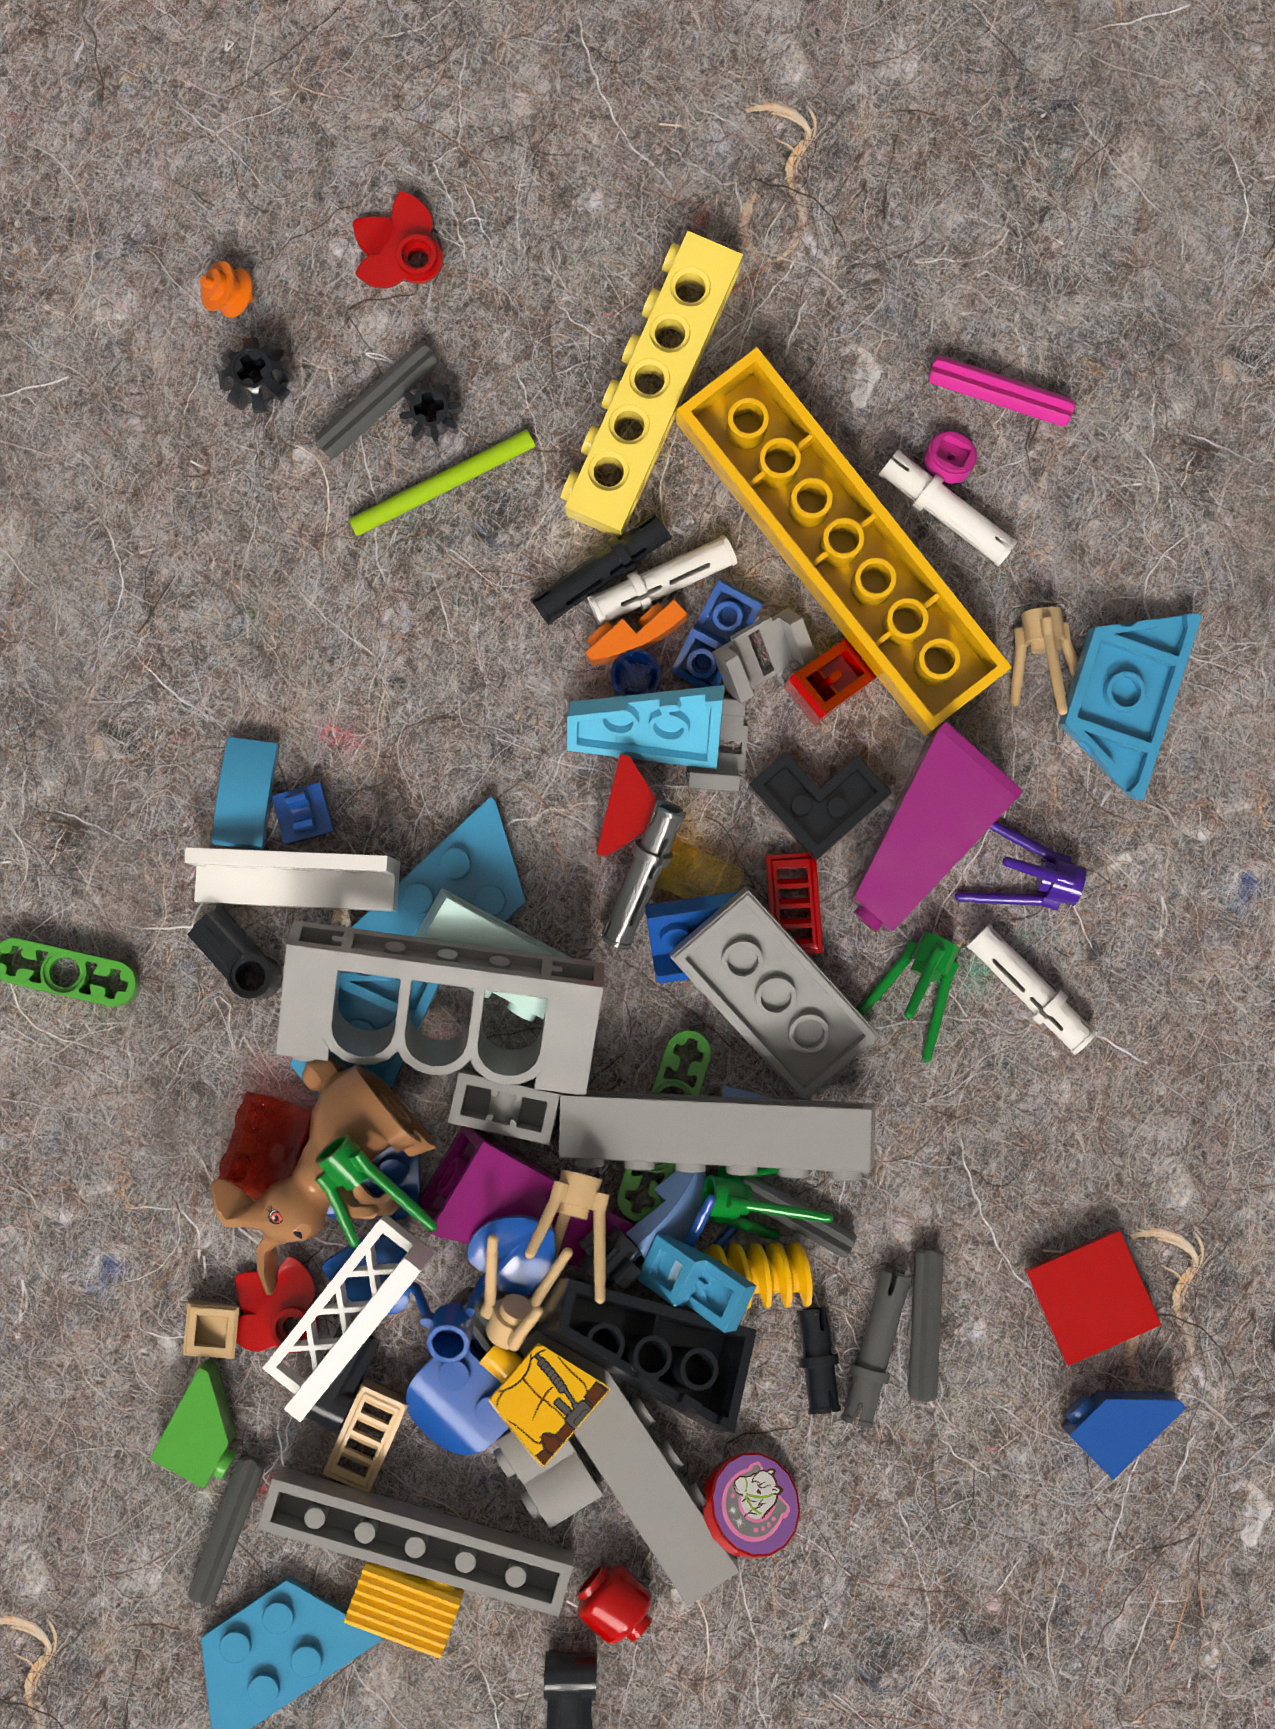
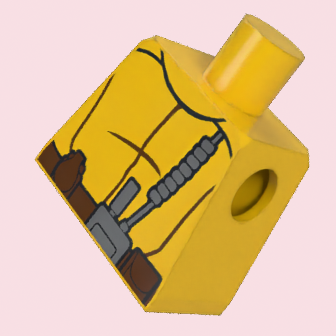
[479,1343,611,1467]

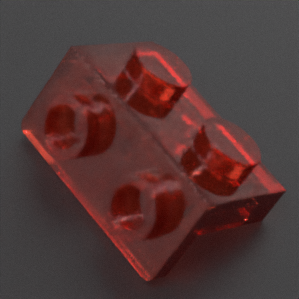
[218,1091,312,1200]

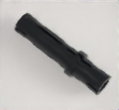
[530,512,672,626]

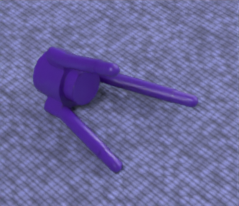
[955,821,1086,910]

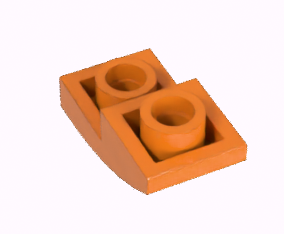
[585,600,688,666]

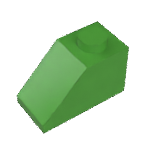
[150,1360,237,1489]

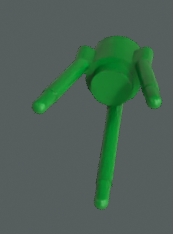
[858,931,960,1062]
[315,1134,437,1248]
[701,1166,833,1240]

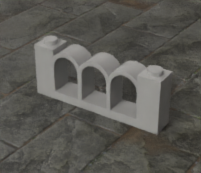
[276,920,605,1096]

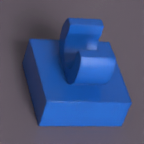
[271,782,336,845]

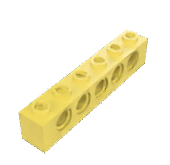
[560,230,743,538]

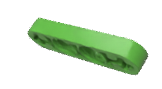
[617,1030,711,1221]

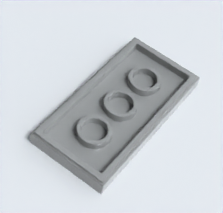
[669,886,880,1100]

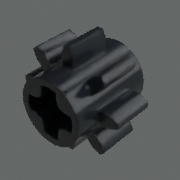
[399,380,463,446]
[578,1225,642,1290]

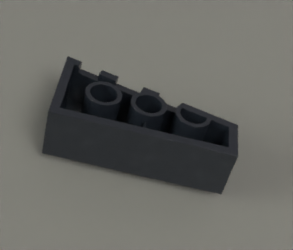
[535,1279,757,1433]

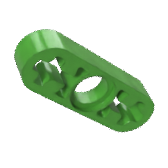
[0,938,141,1007]

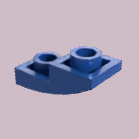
[669,578,765,688]

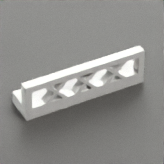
[185,847,400,912]
[262,1213,434,1422]

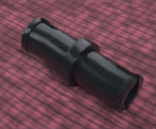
[797,1307,841,1414]

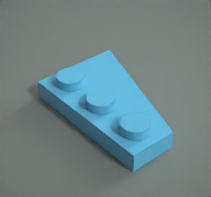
[567,685,725,769]

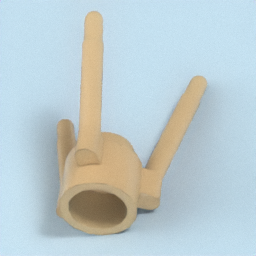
[1010,607,1079,715]
[525,1170,610,1304]
[479,1234,573,1351]

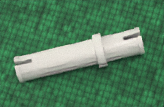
[879,449,1018,567]
[587,534,737,626]
[966,923,1098,1055]

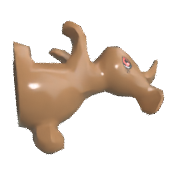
[210,1056,438,1295]

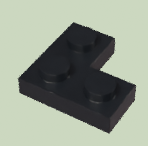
[748,751,892,862]

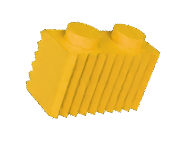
[343,1561,465,1659]

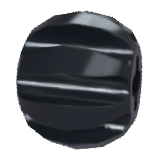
[218,337,294,414]

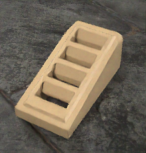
[322,1378,408,1492]

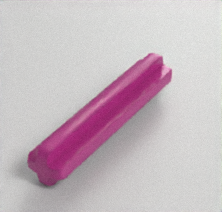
[929,355,1075,426]

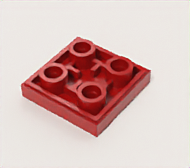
[1024,1229,1161,1366]

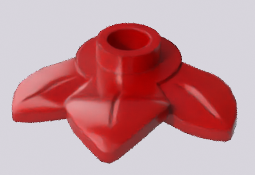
[352,191,443,289]
[235,1256,319,1353]

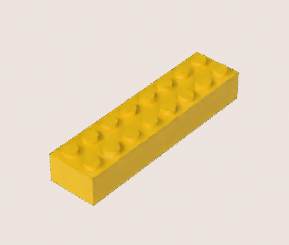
[676,347,1012,737]

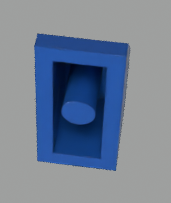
[1061,1391,1187,1480]

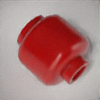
[576,1564,653,1644]

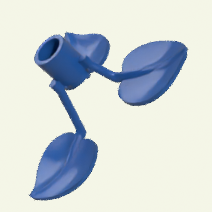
[322,1215,556,1363]

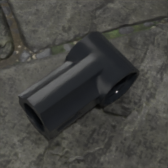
[187,905,283,1000]
[305,1323,381,1433]
[544,1651,597,1729]

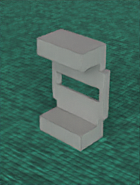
[712,608,817,703]
[685,699,748,794]

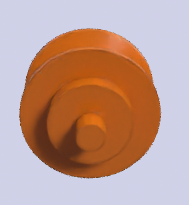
[200,261,253,318]

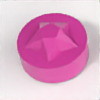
[924,431,977,484]

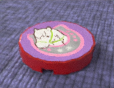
[703,1452,800,1559]

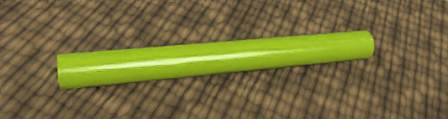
[348,429,536,537]

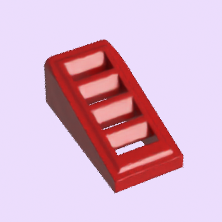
[765,853,823,954]

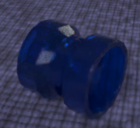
[611,649,661,697]

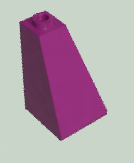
[850,721,1023,933]
[419,1126,635,1267]

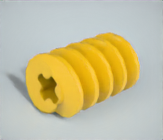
[705,1241,813,1309]

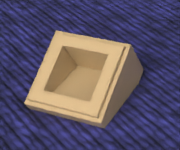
[183,1299,239,1359]

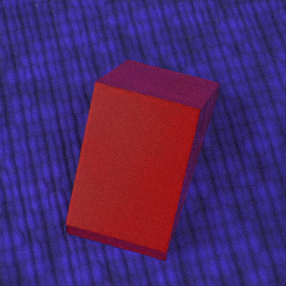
[784,639,876,726]
[596,754,657,858]

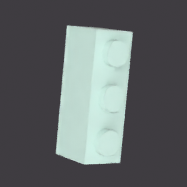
[414,888,571,1022]

